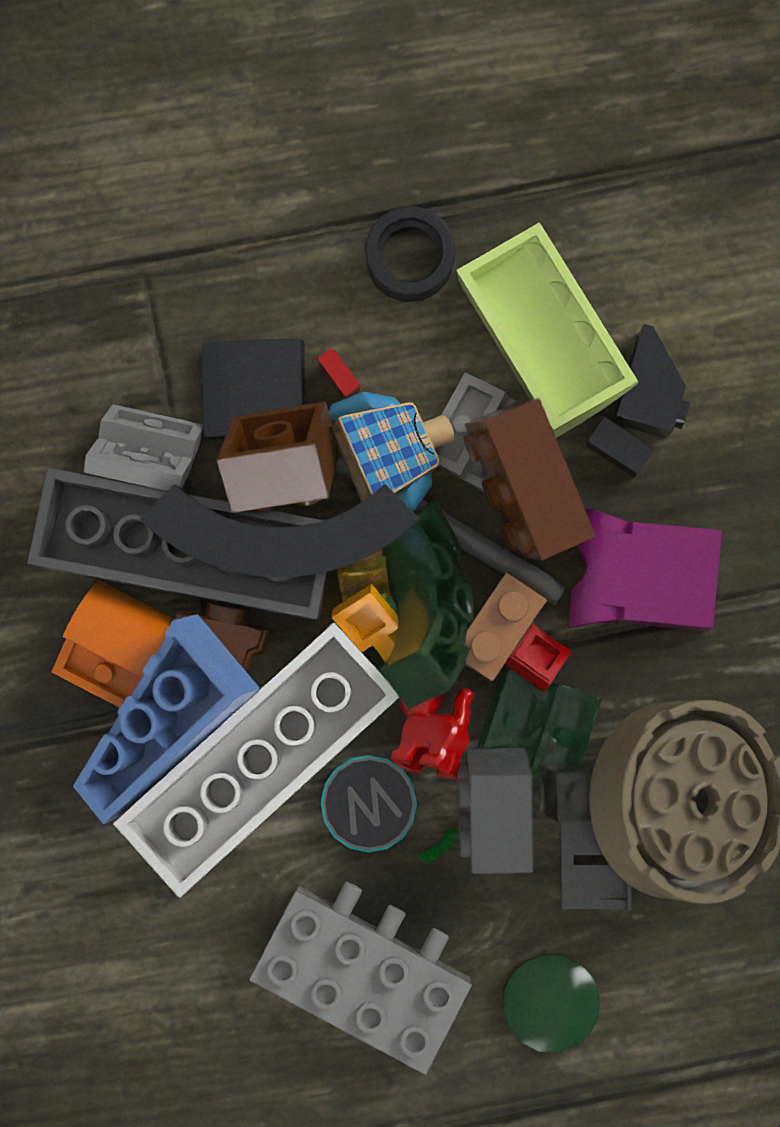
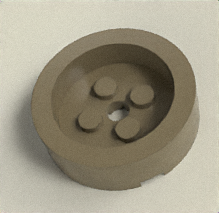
[589,700,780,904]

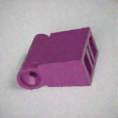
[568,508,722,632]

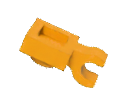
[331,584,410,670]

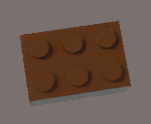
[463,398,596,560]

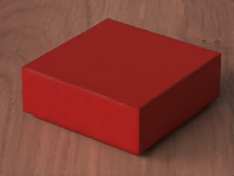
[317,348,360,399]
[505,624,572,692]

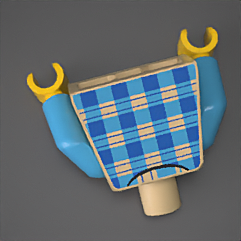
[328,392,454,511]

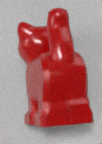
[390,679,474,780]

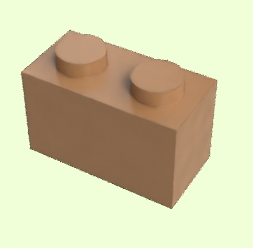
[450,572,547,682]

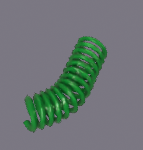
[418,828,459,865]

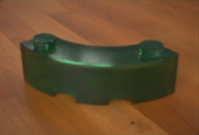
[380,500,474,710]

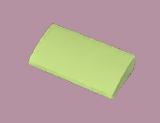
[457,222,638,438]

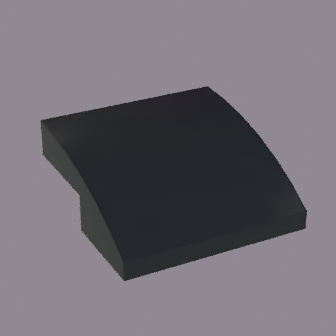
[202,339,306,440]

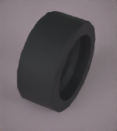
[365,206,455,302]

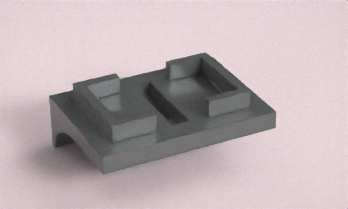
[560,810,632,911]

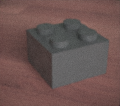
[457,748,533,874]

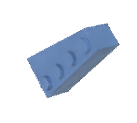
[73,614,260,824]

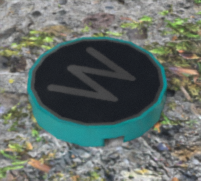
[320,755,417,853]

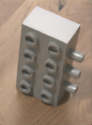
[249,882,472,1075]

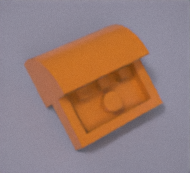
[51,580,175,708]

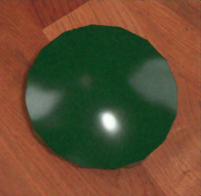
[503,953,600,1053]

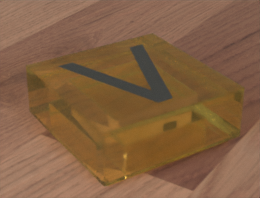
[337,556,391,602]

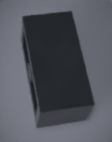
[585,417,654,478]

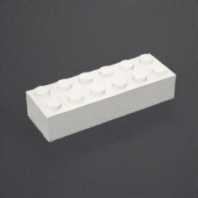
[113,623,401,898]

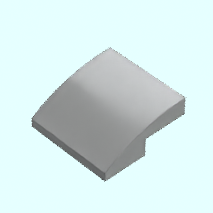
[435,373,516,492]
[84,404,204,491]

